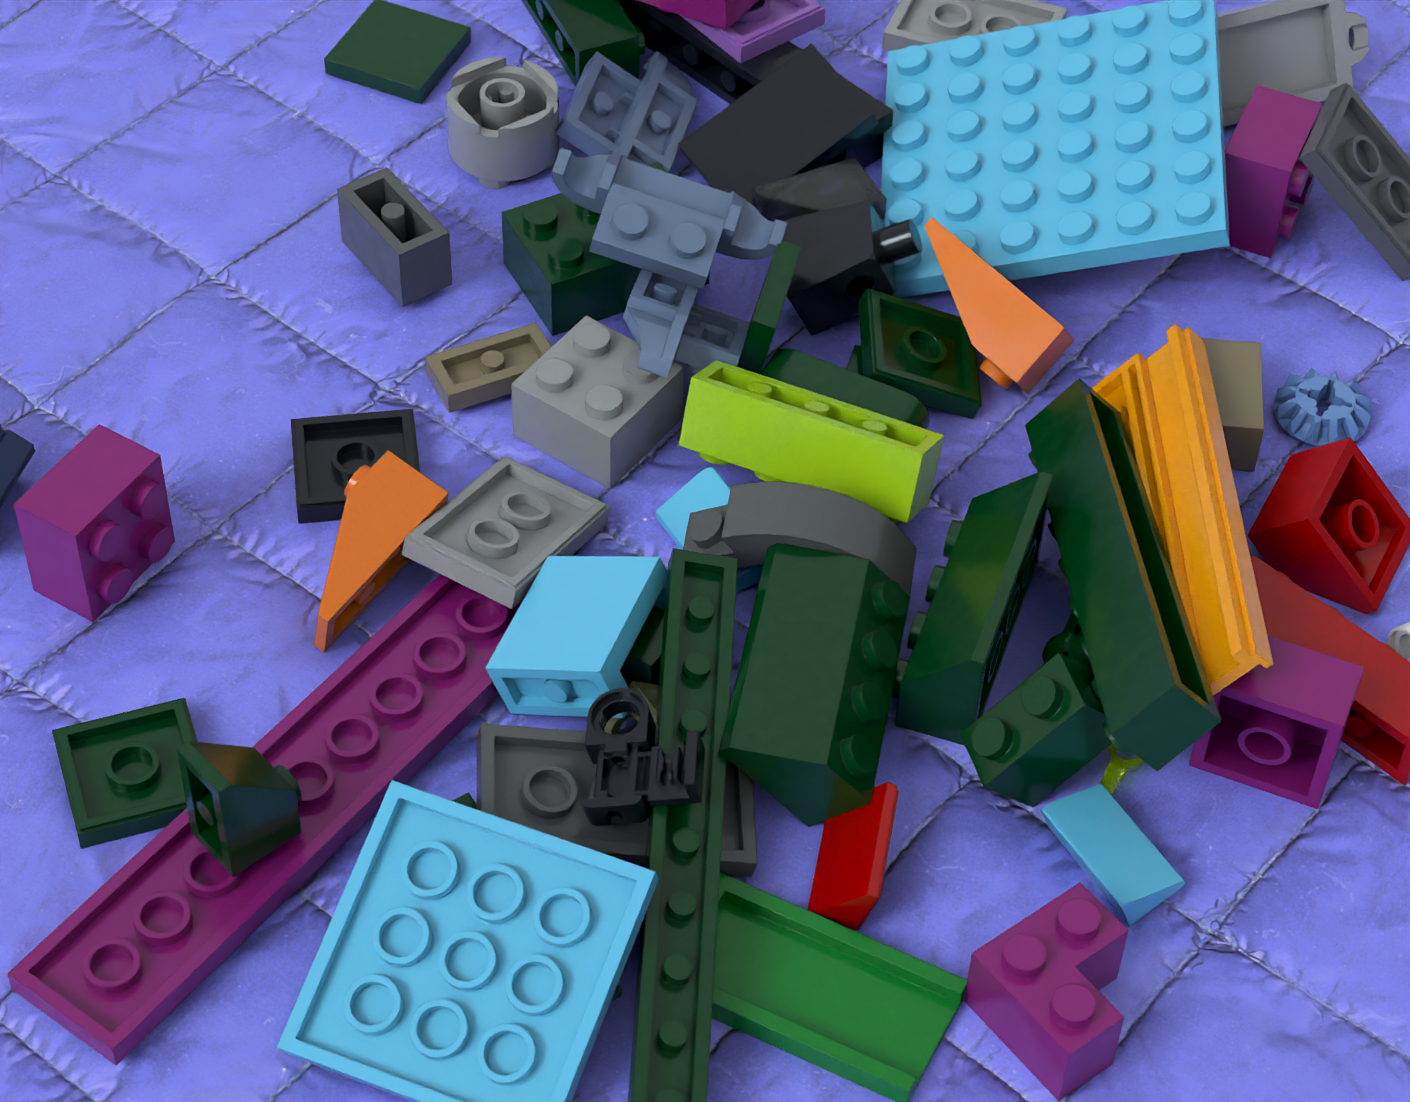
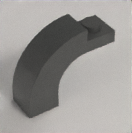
[683,482,917,597]

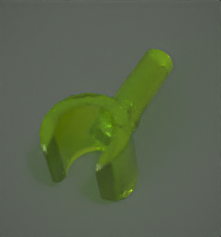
[1099,744,1146,795]

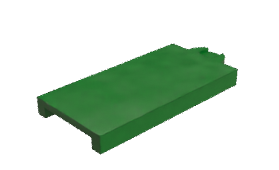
[712,872,967,1102]

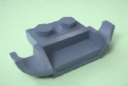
[555,51,698,172]
[552,147,787,289]
[623,269,750,378]

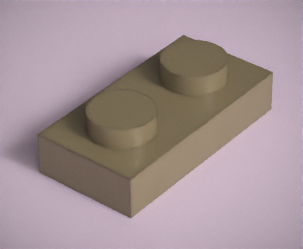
[425,322,551,413]

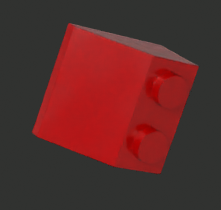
[1247,437,1410,614]

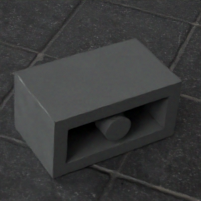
[337,167,452,307]

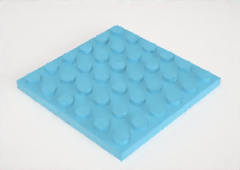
[879,0,1230,298]

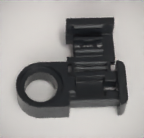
[580,688,705,826]

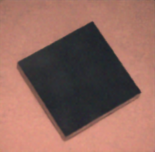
[291,409,420,524]

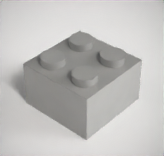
[511,315,684,489]

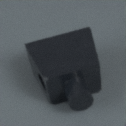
[784,201,922,335]

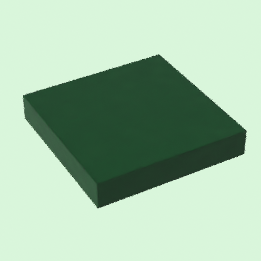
[324,0,471,104]
[737,240,801,374]
[858,288,982,419]
[52,698,198,849]

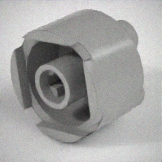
[446,57,560,189]

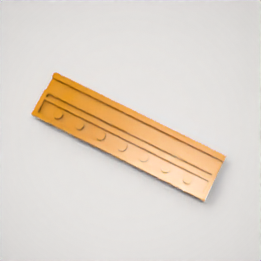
[1092,323,1273,695]

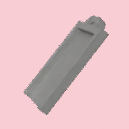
[1217,0,1370,127]

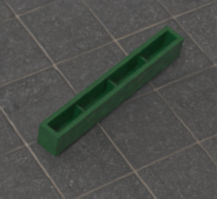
[1025,378,1221,771]

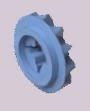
[1274,368,1371,446]

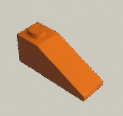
[924,217,1075,394]
[314,450,449,652]

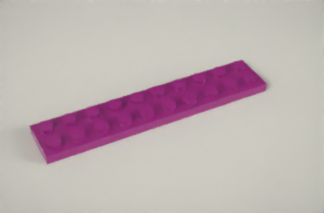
[7,574,523,1066]

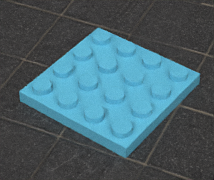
[276,780,659,1102]

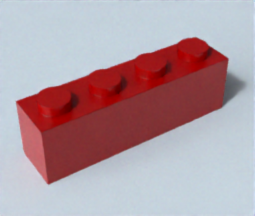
[1251,555,1410,786]

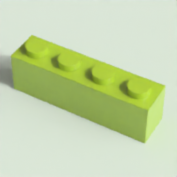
[679,360,944,524]

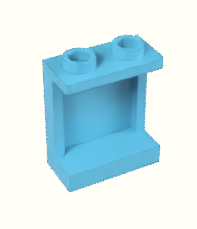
[485,556,667,718]

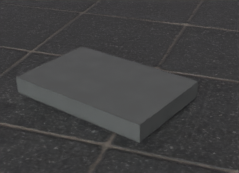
[1299,82,1410,281]

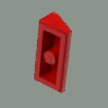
[807,782,899,931]

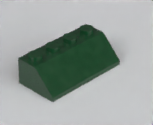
[891,471,1053,746]
[719,543,910,827]

